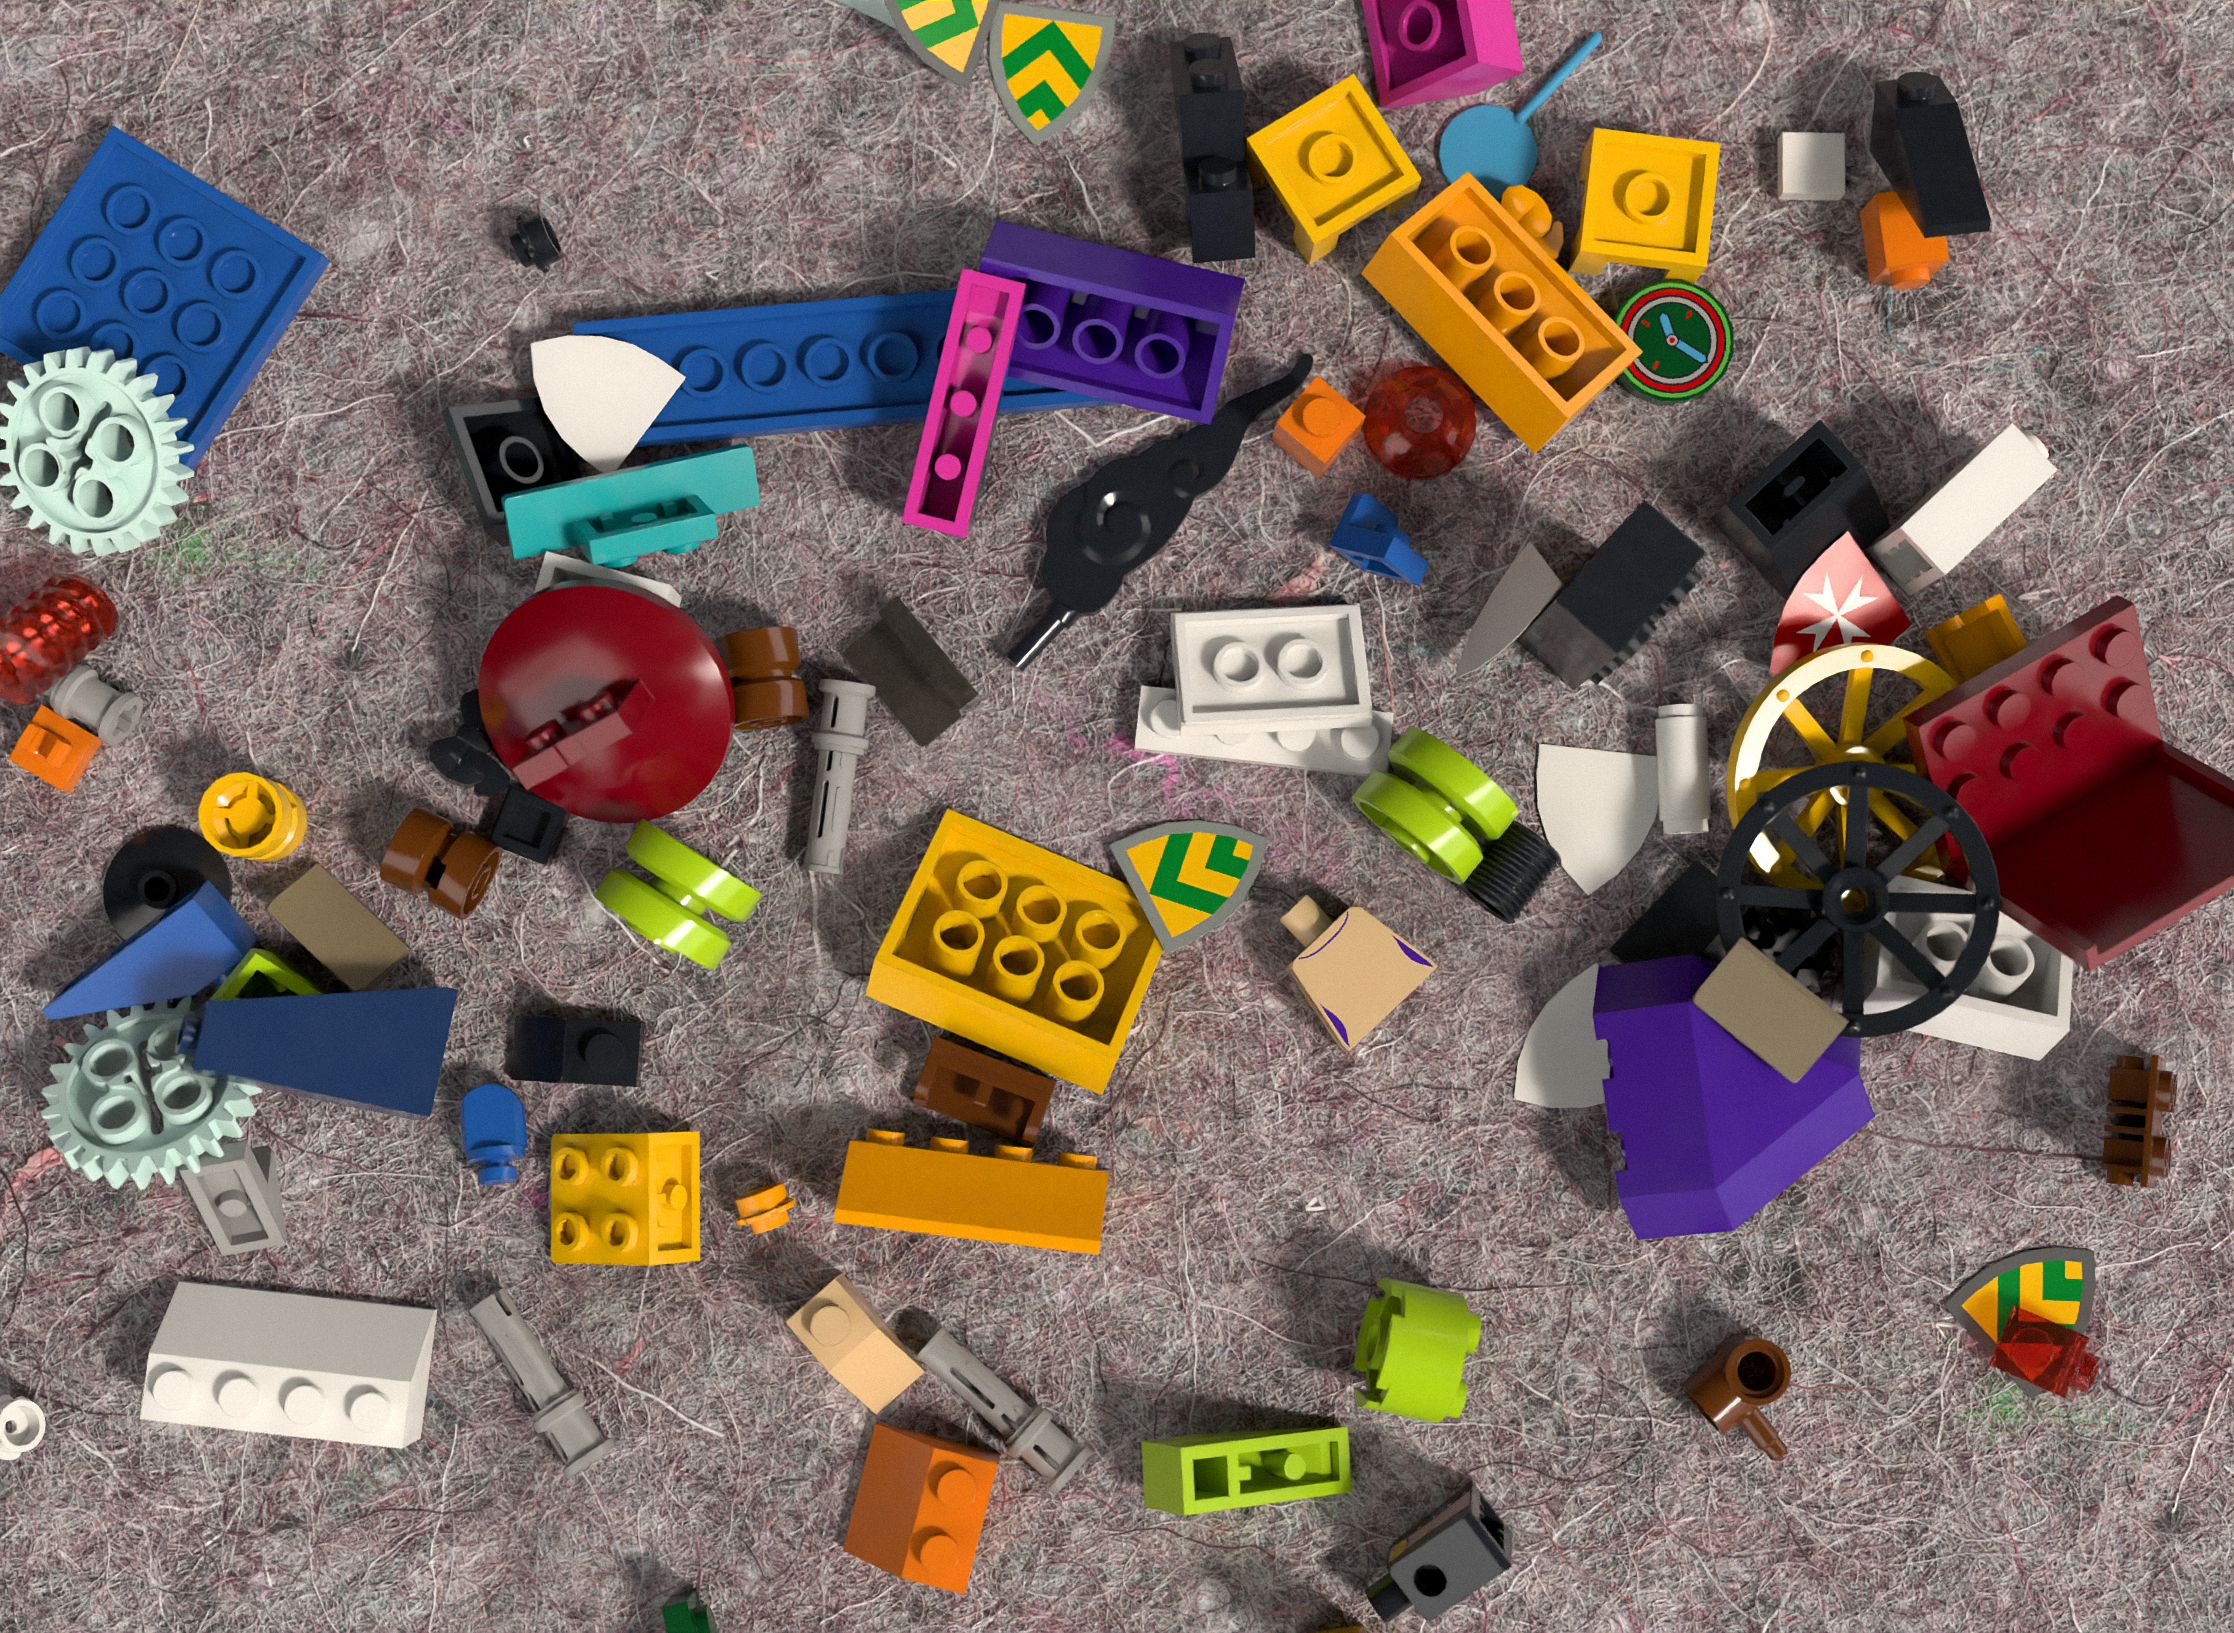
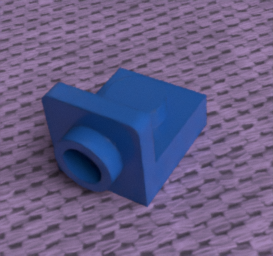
[1329,491,1430,586]

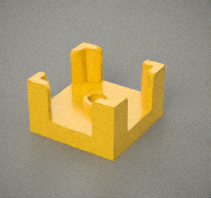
[1246,74,1422,265]
[1568,128,1721,284]

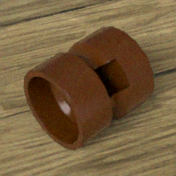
[714,627,810,731]
[380,806,502,920]

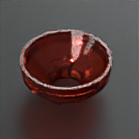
[1362,366,1477,481]

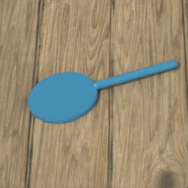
[1438,32,1602,201]

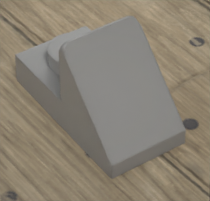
[179,1140,287,1256]

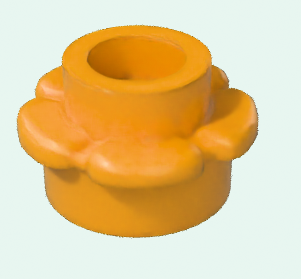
[734,1181,796,1234]

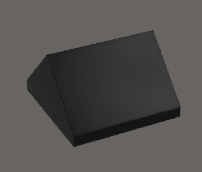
[441,397,581,547]

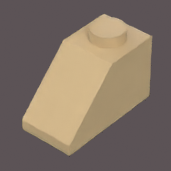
[785,1273,926,1414]

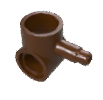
[1680,1333,1791,1461]

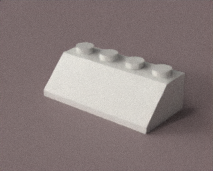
[140,1281,437,1449]

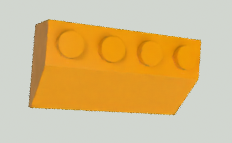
[1361,171,1643,454]
[834,1128,1109,1255]

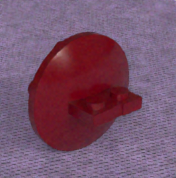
[478,578,735,823]

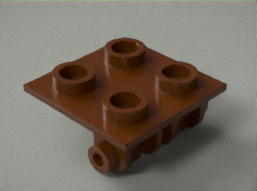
[2101,1055,2178,1189]

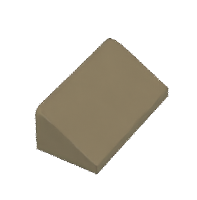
[265,863,412,992]
[1692,937,1848,1083]

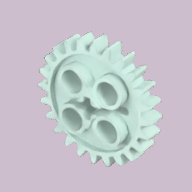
[0,346,195,557]
[41,996,262,1190]

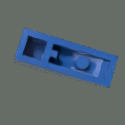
[42,879,259,1020]

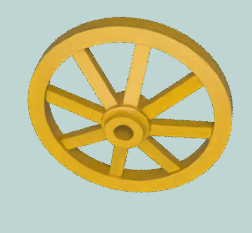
[1726,642,1959,912]

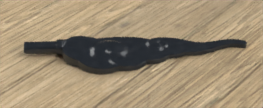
[1004,353,1314,673]

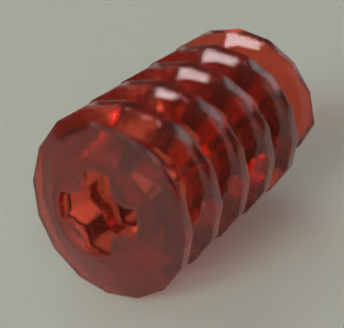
[0,573,119,705]

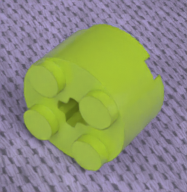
[1354,1277,1481,1424]

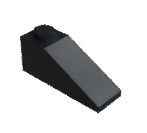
[1870,72,1991,238]

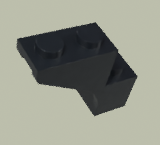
[1169,33,1256,264]

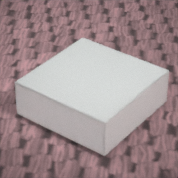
[1777,132,1845,201]

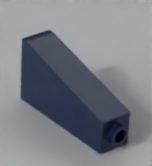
[175,987,458,1120]

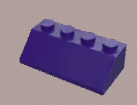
[979,220,1245,425]

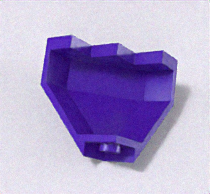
[1592,954,1875,1240]

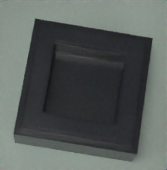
[488,784,571,867]

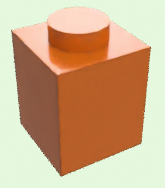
[1860,191,1949,290]
[1272,375,1366,479]

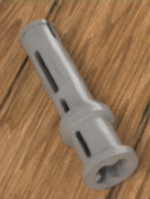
[0,625,143,746]
[802,679,876,875]
[469,1288,617,1480]
[916,1326,1093,1496]

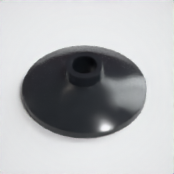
[103,828,232,940]

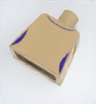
[1279,894,1438,1052]

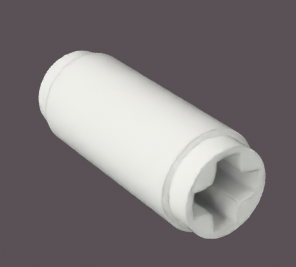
[1655,704,1711,834]

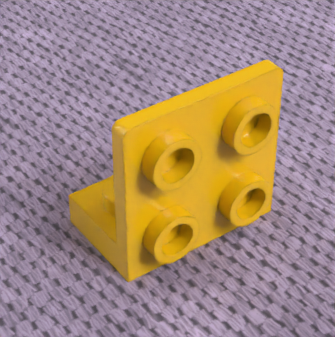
[551,1131,700,1266]

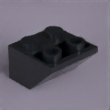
[1710,420,1891,601]

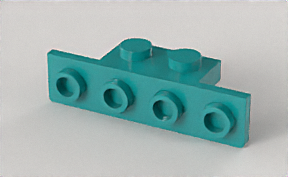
[501,443,761,568]

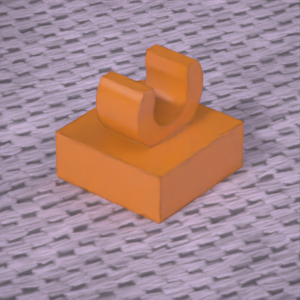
[8,704,103,793]

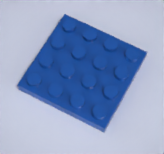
[0,126,330,471]

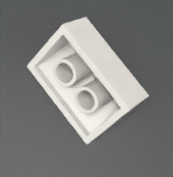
[1864,875,2073,1061]

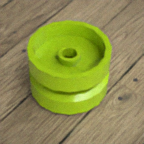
[1351,725,1520,885]
[593,819,763,971]

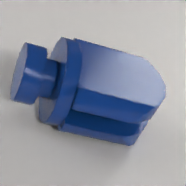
[460,1084,528,1185]

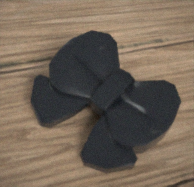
[429,688,510,797]

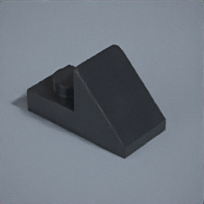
[511,1016,645,1087]

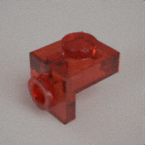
[1989,1305,2101,1402]

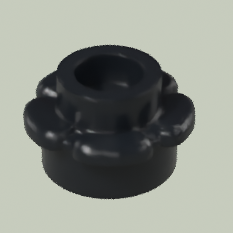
[509,212,564,273]

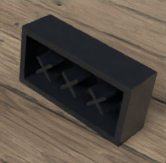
[1517,499,1707,690]

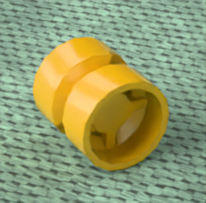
[198,772,307,862]

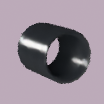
[1459,820,1562,924]

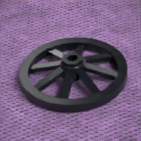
[1715,761,2000,1038]

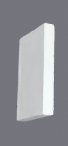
[1170,603,1373,736]

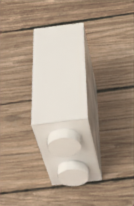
[1866,423,2058,596]

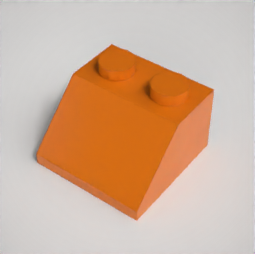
[843,1421,1001,1594]

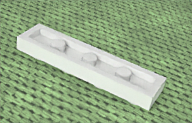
[1134,685,1394,776]

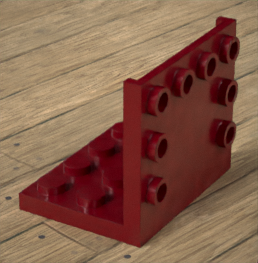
[1902,595,2234,972]

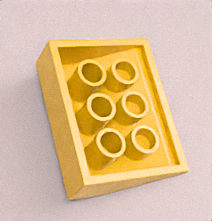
[865,808,1163,1095]

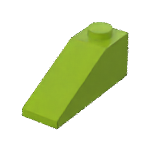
[1141,1426,1352,1516]

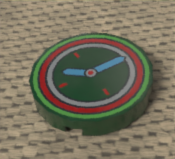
[1613,280,1734,406]

